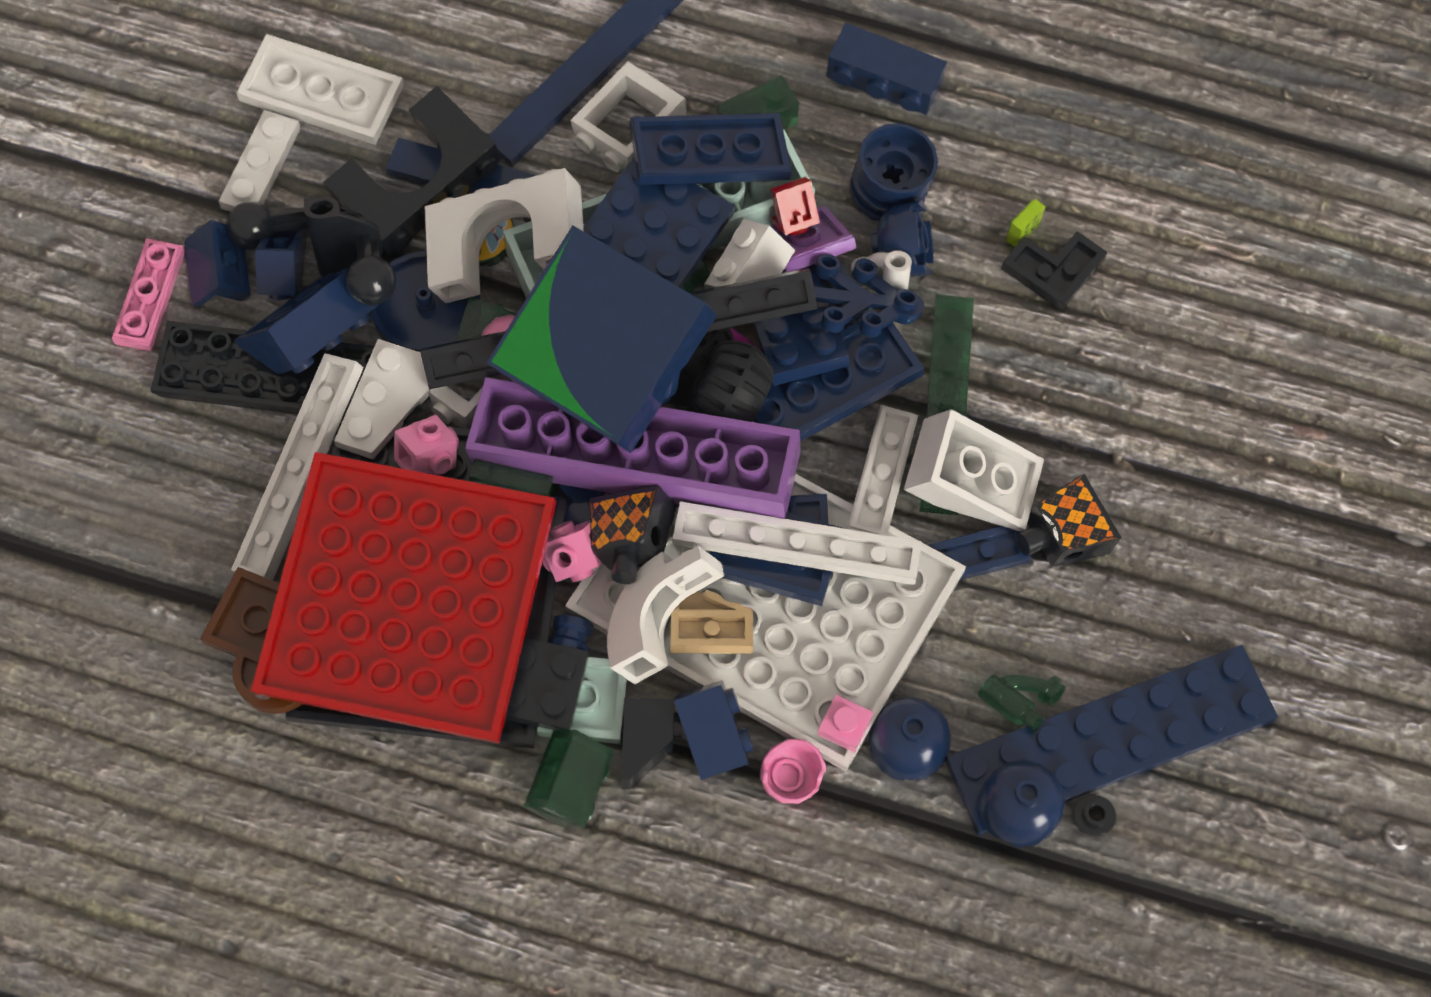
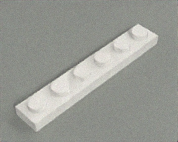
[231,353,364,580]
[673,502,922,585]

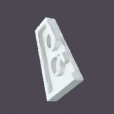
[334,339,430,459]

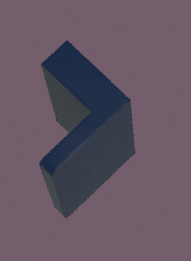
[184,220,250,307]

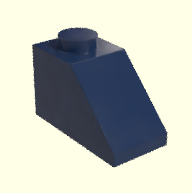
[255,229,307,300]

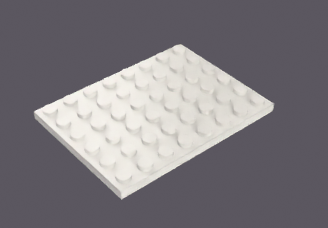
[565,474,966,772]

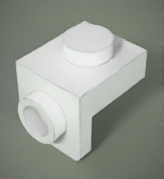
[428,386,482,429]

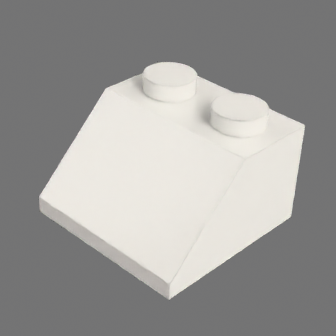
[704,219,795,290]

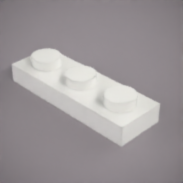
[219,110,301,212]

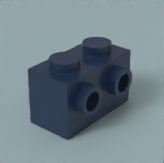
[674,680,754,780]

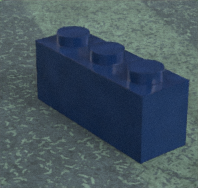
[826,23,947,115]

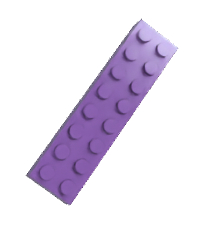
[465,377,801,519]

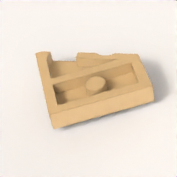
[670,590,753,654]

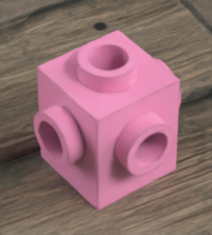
[394,415,459,475]
[543,520,602,582]

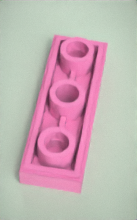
[112,238,185,352]

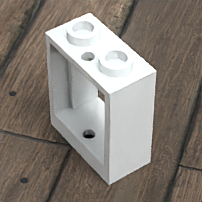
[571,62,687,172]

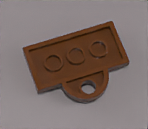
[200,567,302,714]

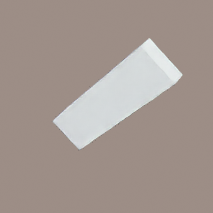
[847,405,918,536]

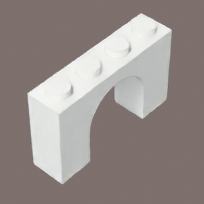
[425,168,584,303]

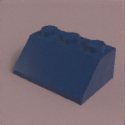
[234,267,378,374]

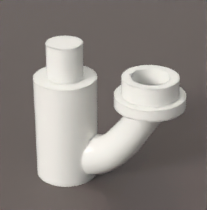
[851,251,912,290]

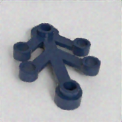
[814,254,924,337]

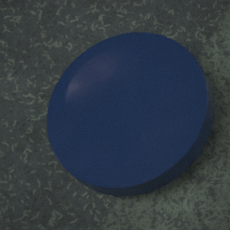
[370,251,482,352]

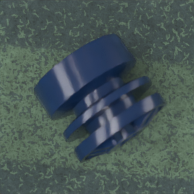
[849,123,938,221]

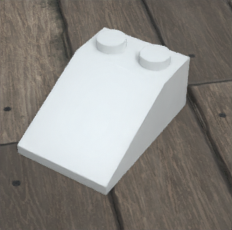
[904,409,1044,532]

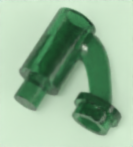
[978,674,1065,731]

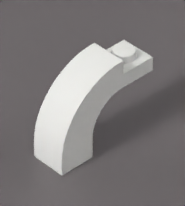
[607,546,724,684]

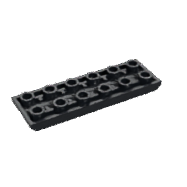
[151,320,375,415]

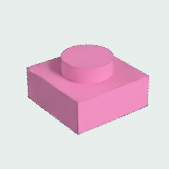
[817,695,873,753]

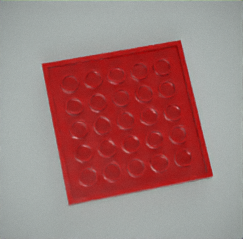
[251,452,556,744]

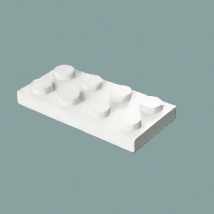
[237,34,404,145]

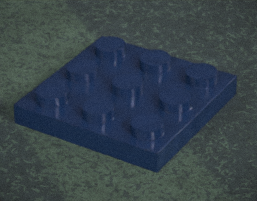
[583,157,735,289]

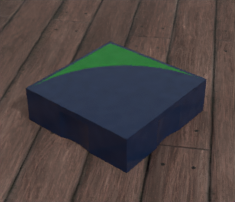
[486,225,717,453]

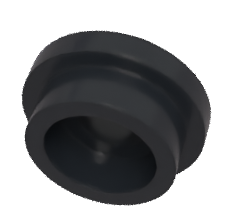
[1074,795,1116,837]

